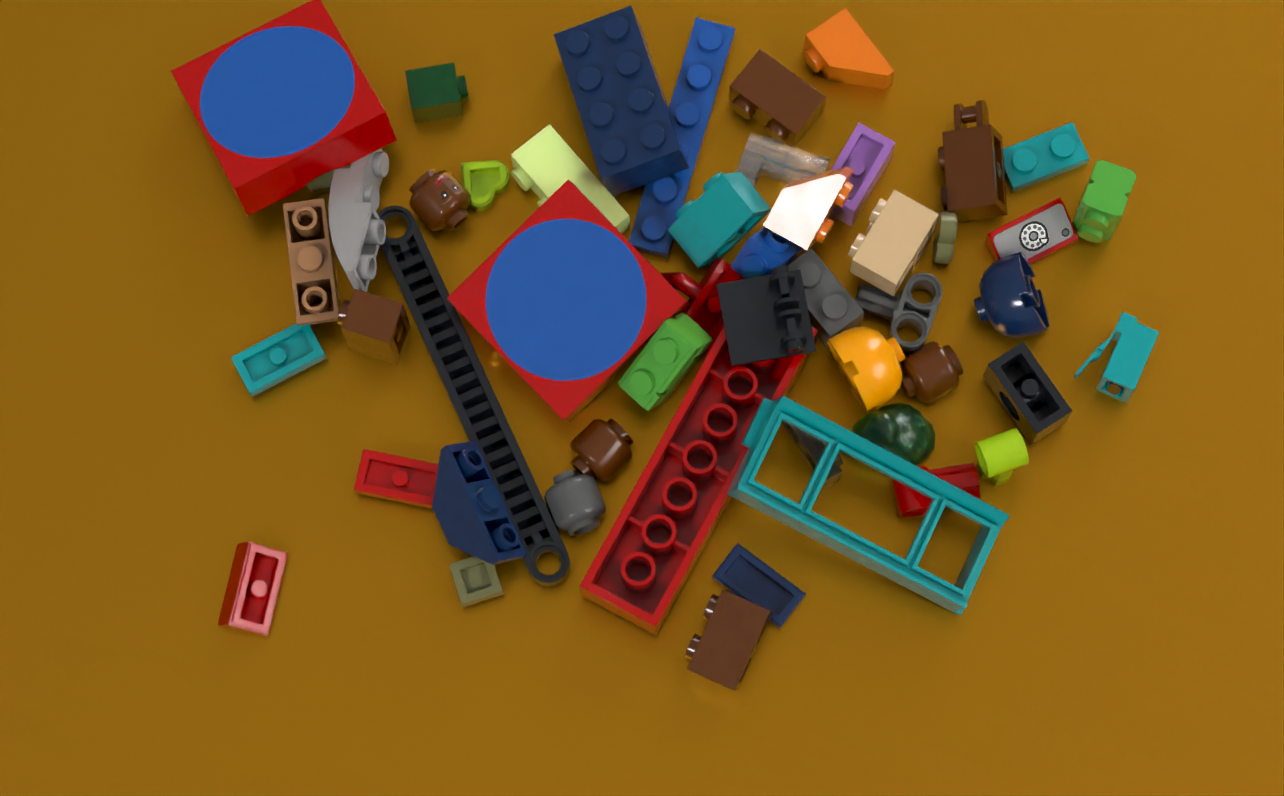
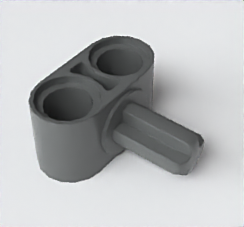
[855,272,943,355]

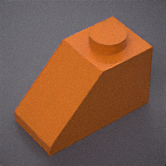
[803,7,894,90]

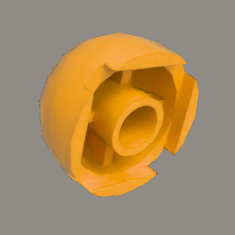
[827,326,906,413]

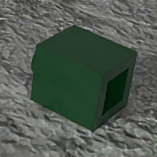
[405,62,469,123]

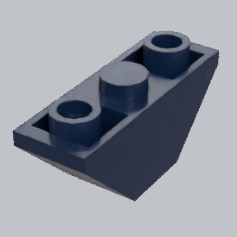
[432,441,527,565]

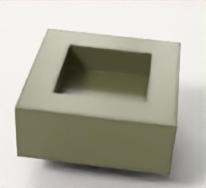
[449,556,503,607]

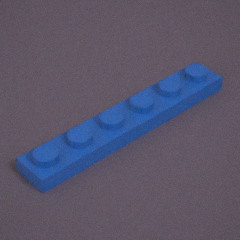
[629,18,735,259]

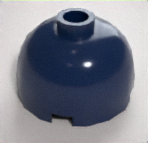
[974,252,1049,338]

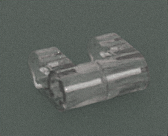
[736,132,830,188]

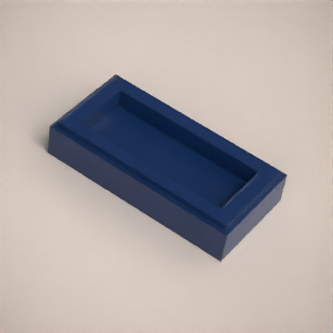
[712,543,806,630]

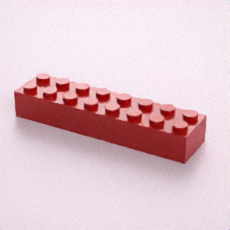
[579,326,818,635]

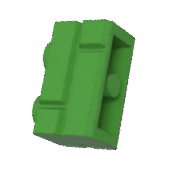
[1072,160,1137,243]
[618,312,713,411]

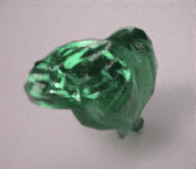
[851,403,936,466]

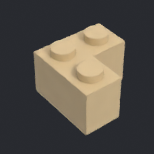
[848,189,939,296]

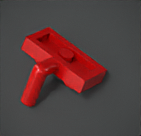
[661,259,744,352]

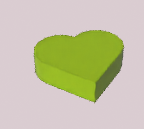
[461,160,510,211]

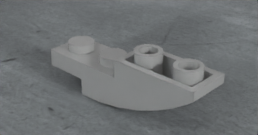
[328,148,389,292]

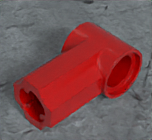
[892,463,981,517]

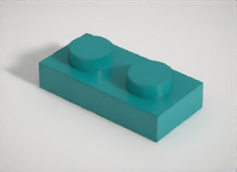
[1003,122,1090,193]
[231,323,327,397]

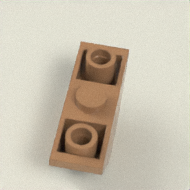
[283,198,340,326]

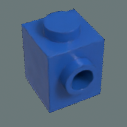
[730,227,803,279]

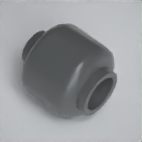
[544,469,606,536]

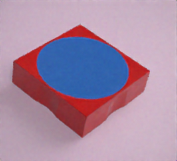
[171,0,397,216]
[447,179,691,422]

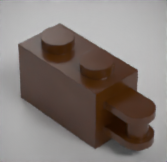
[938,100,1007,223]

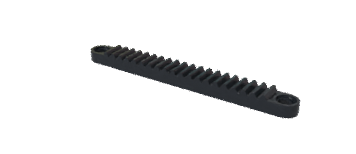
[378,205,570,587]

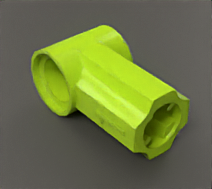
[974,428,1029,486]

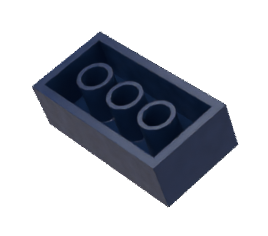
[554,6,689,196]

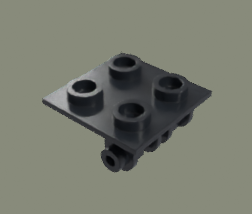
[716,266,816,366]

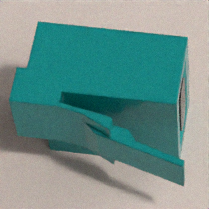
[1073,312,1159,403]

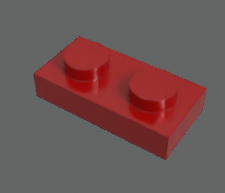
[354,449,438,509]

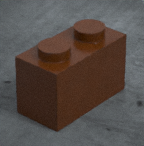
[729,49,826,147]
[338,289,410,364]
[685,589,773,691]

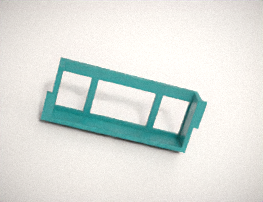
[726,396,1010,615]

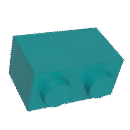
[667,171,772,268]

